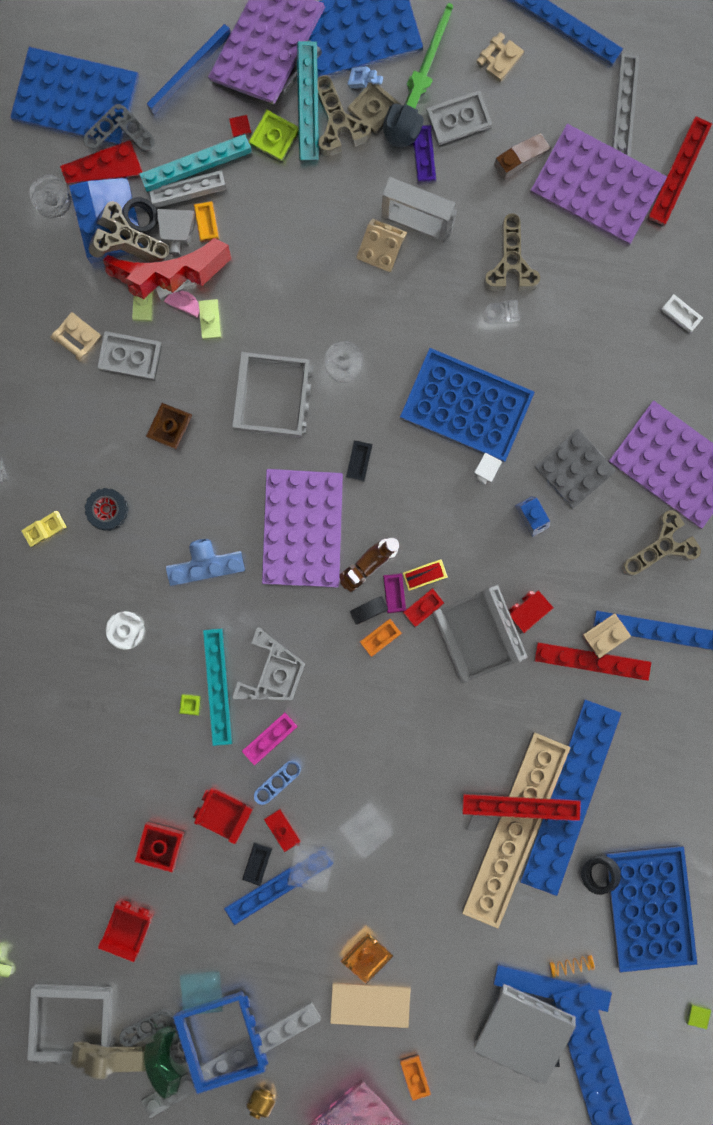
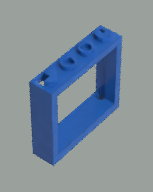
[173,991,268,1094]

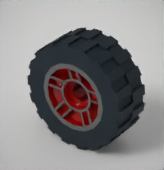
[84,488,129,531]

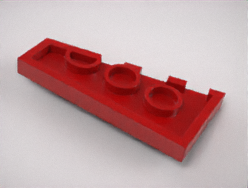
[60,140,143,185]

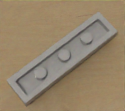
[149,170,227,208]

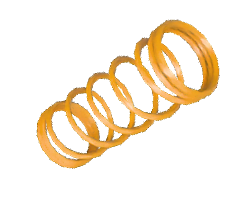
[550,955,595,978]

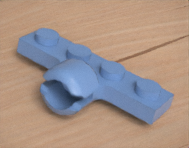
[166,539,245,586]

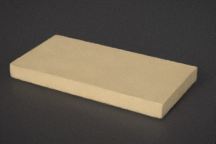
[330,983,410,1028]

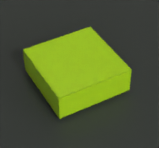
[179,694,201,716]
[687,1004,712,1030]

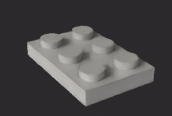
[426,90,492,145]
[97,331,162,380]

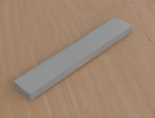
[612,53,640,157]

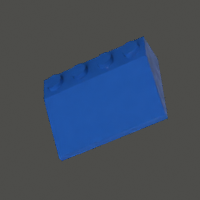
[69,178,144,264]

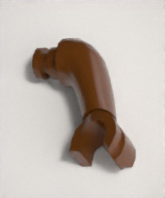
[339,538,399,592]

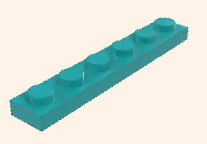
[297,41,319,160]
[140,134,252,192]
[203,629,233,746]

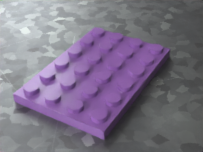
[208,0,325,104]
[530,124,667,245]
[608,400,713,529]
[262,469,343,588]

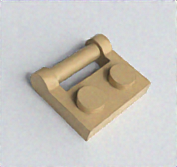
[50,312,102,362]

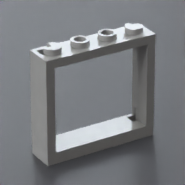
[381,177,457,242]
[232,352,313,438]
[28,985,113,1065]

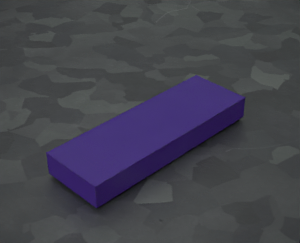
[413,125,436,184]

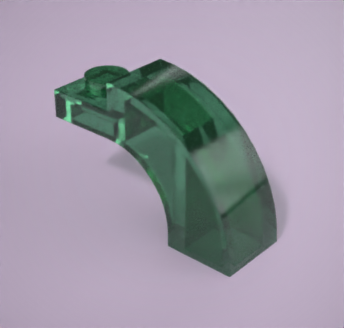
[144,1026,182,1099]

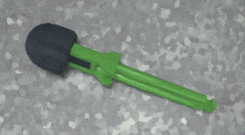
[383,3,453,147]

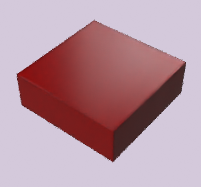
[229,114,252,138]

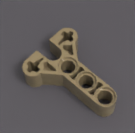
[318,75,371,157]
[89,201,169,263]
[484,213,540,291]
[622,510,701,576]
[70,1042,152,1079]

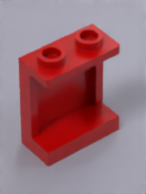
[193,787,254,844]
[98,900,154,962]

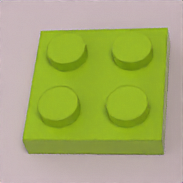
[249,110,298,162]

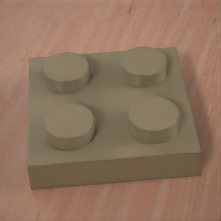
[348,83,401,134]

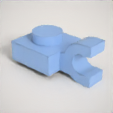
[347,67,383,89]

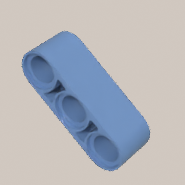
[254,760,301,805]

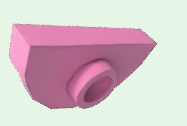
[163,291,200,318]

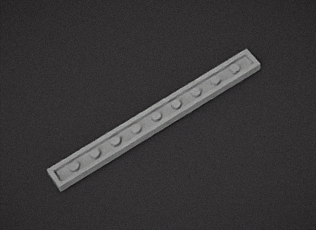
[141,1002,321,1118]

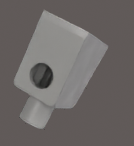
[157,209,196,255]

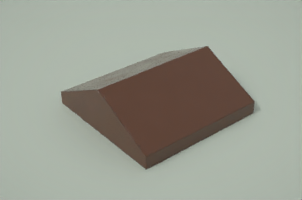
[146,403,192,449]

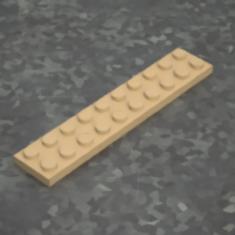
[462,733,571,929]

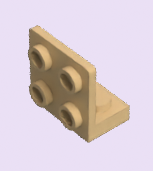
[356,218,407,272]

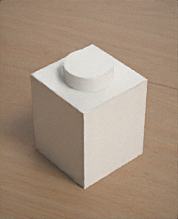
[473,453,502,485]

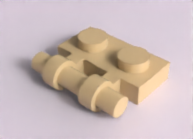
[476,32,524,82]

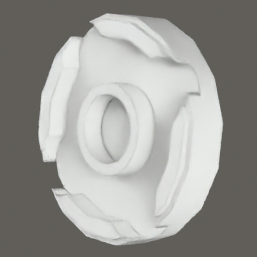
[105,611,145,650]

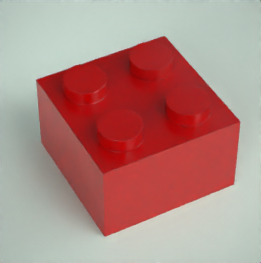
[508,590,554,634]
[134,822,185,872]

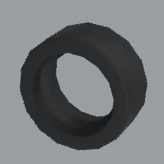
[122,197,158,234]
[350,596,388,625]
[581,856,621,895]

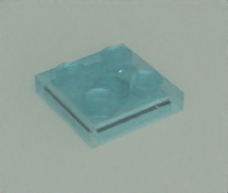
[180,971,223,1015]

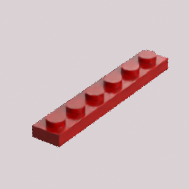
[648,116,713,226]
[534,642,652,681]
[462,794,581,821]

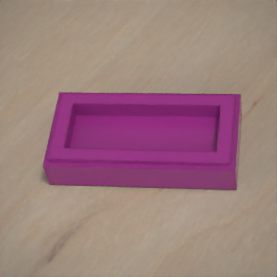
[383,573,406,614]

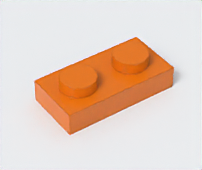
[360,619,402,657]
[400,1055,431,1101]

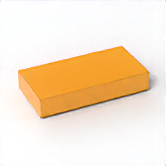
[194,201,219,243]

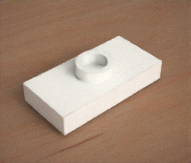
[661,294,703,333]

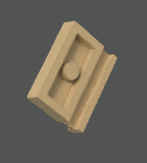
[583,613,631,658]

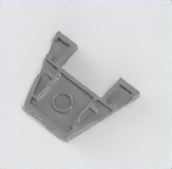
[232,627,305,700]

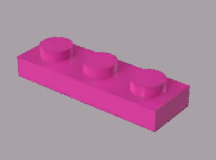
[242,712,298,766]

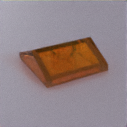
[341,933,393,984]

